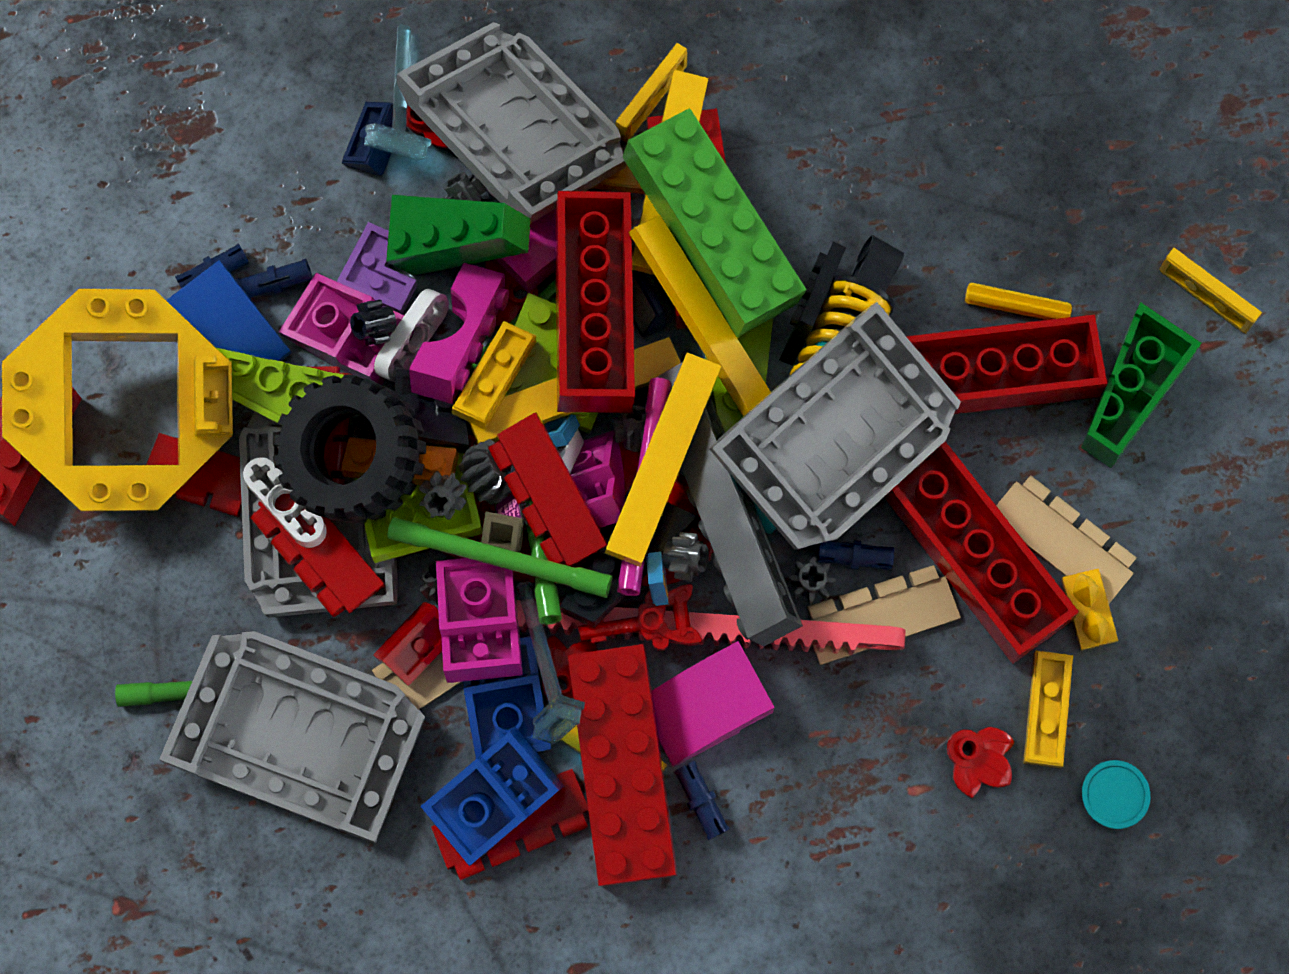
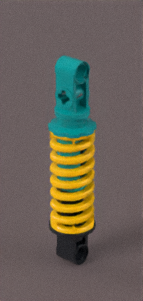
[752,235,904,534]

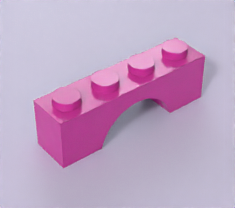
[409,263,509,404]

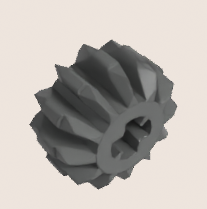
[458,439,516,506]

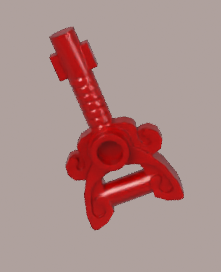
[579,584,702,651]

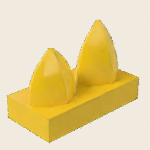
[1061,568,1119,651]

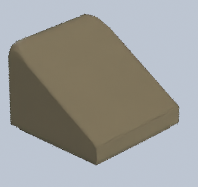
[481,511,523,553]

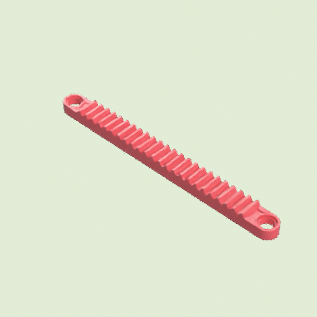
[516,600,906,655]

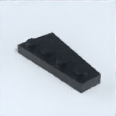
[560,485,698,628]

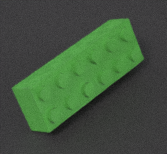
[622,108,807,338]

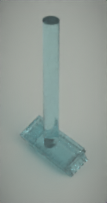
[364,25,431,161]
[516,581,585,744]

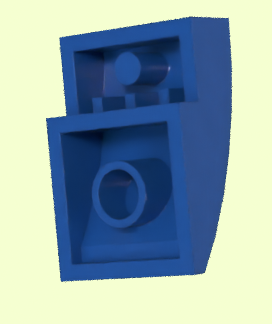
[166,260,292,361]
[463,634,552,759]
[420,727,564,866]

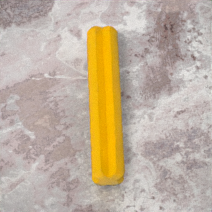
[965,283,1072,320]

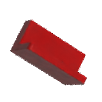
[373,602,442,686]

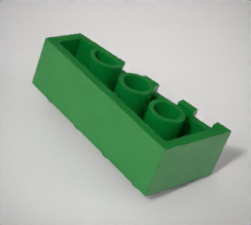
[386,195,531,276]
[1081,302,1202,468]

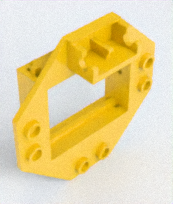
[2,289,233,511]

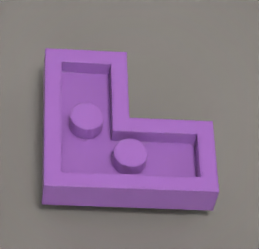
[337,222,418,315]

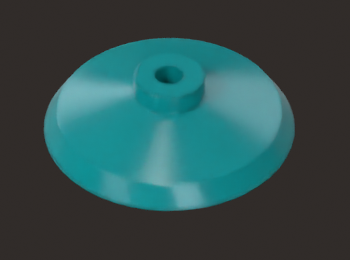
[1082,760,1151,829]

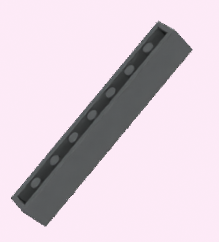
[648,362,803,646]

